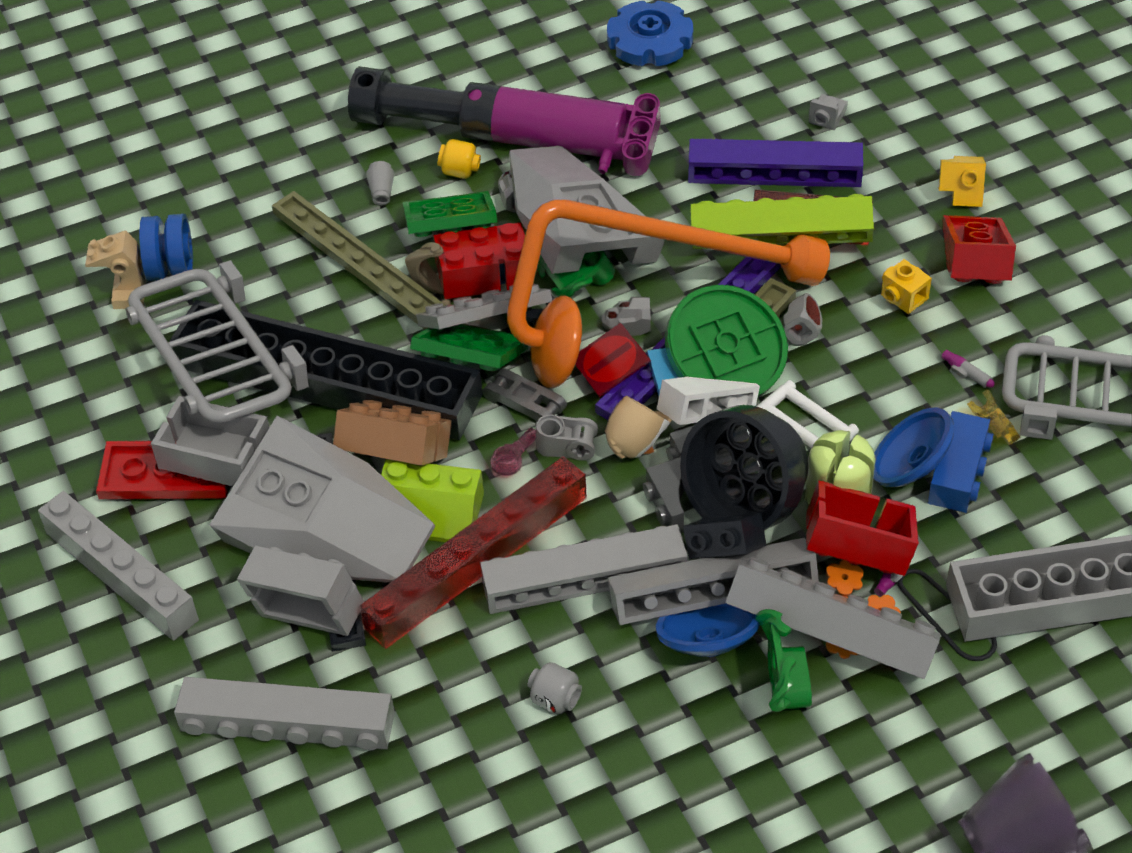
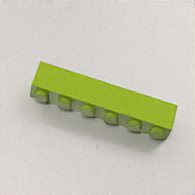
[691,194,874,249]

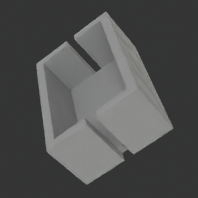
[151,396,270,486]
[237,546,365,636]

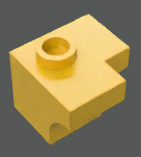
[938,156,986,207]

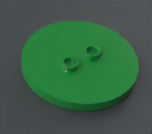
[665,285,788,397]

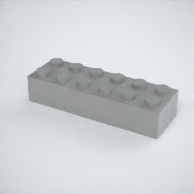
[946,535,1132,642]

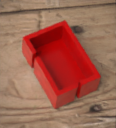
[433,222,525,299]
[806,480,919,576]

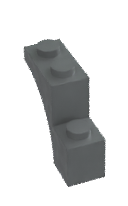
[643,426,693,533]

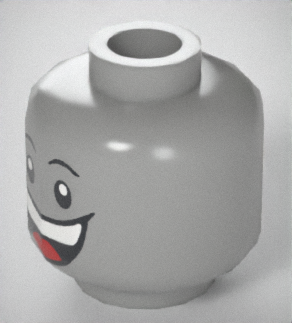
[527,662,582,714]

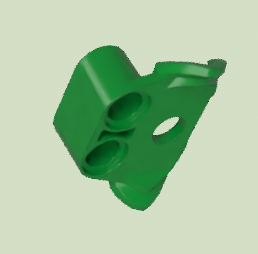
[537,251,615,298]
[756,609,812,712]

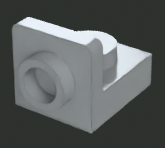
[809,94,848,130]

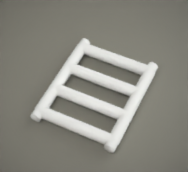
[730,380,859,467]

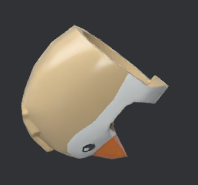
[605,395,672,459]

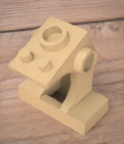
[85,230,147,309]

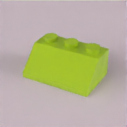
[381,459,484,546]

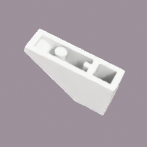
[657,377,760,425]

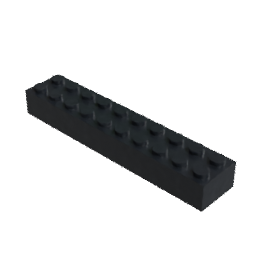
[169,300,483,441]

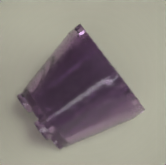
[958,753,1093,853]

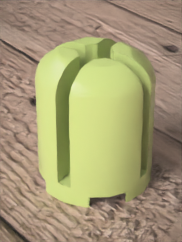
[805,430,876,504]

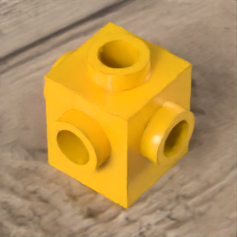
[881,259,932,314]

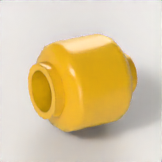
[437,139,481,179]

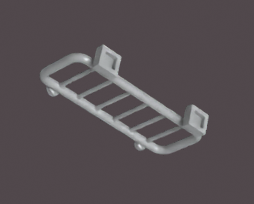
[125,260,309,423]
[1002,335,1132,440]

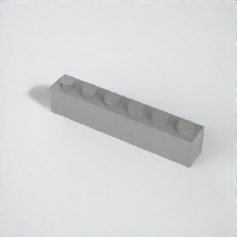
[38,490,199,641]
[480,524,688,614]
[608,538,819,625]
[725,557,940,679]
[174,677,395,750]

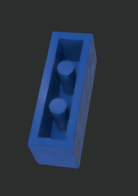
[928,411,994,513]

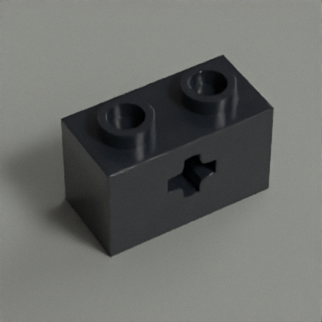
[683,512,767,559]

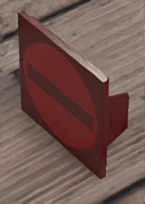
[575,323,651,397]

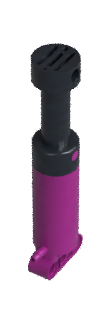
[348,66,661,176]

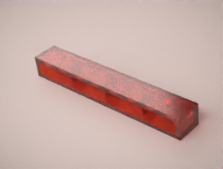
[360,456,587,649]

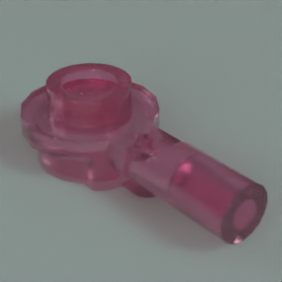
[490,428,536,476]

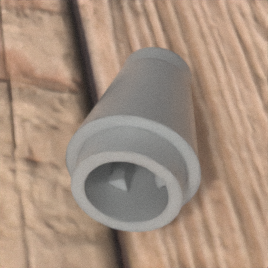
[366,161,395,205]

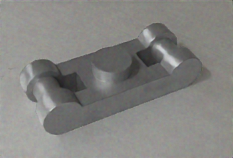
[482,368,567,423]

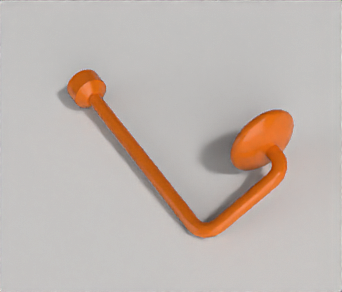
[507,200,830,389]

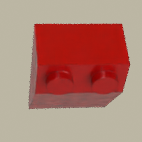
[942,215,1016,284]

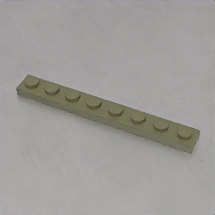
[272,191,445,330]

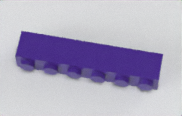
[688,139,863,187]

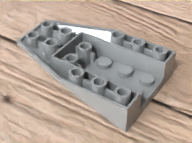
[509,146,665,274]
[210,416,436,583]

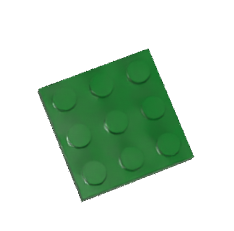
[403,191,498,237]
[410,323,528,371]

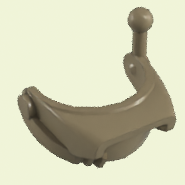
[405,242,451,305]

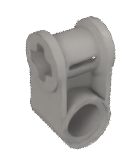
[536,415,598,460]

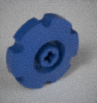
[607,1,693,66]

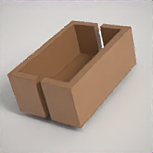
[333,400,452,465]

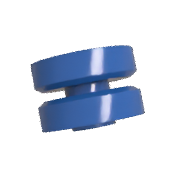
[139,214,193,281]

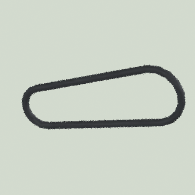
[897,569,997,661]

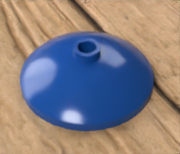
[874,407,954,487]
[656,603,760,657]

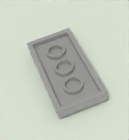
[416,284,552,329]

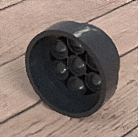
[680,405,809,530]

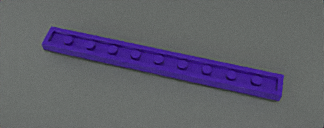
[595,245,785,420]

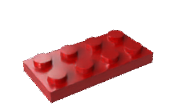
[96,441,229,499]

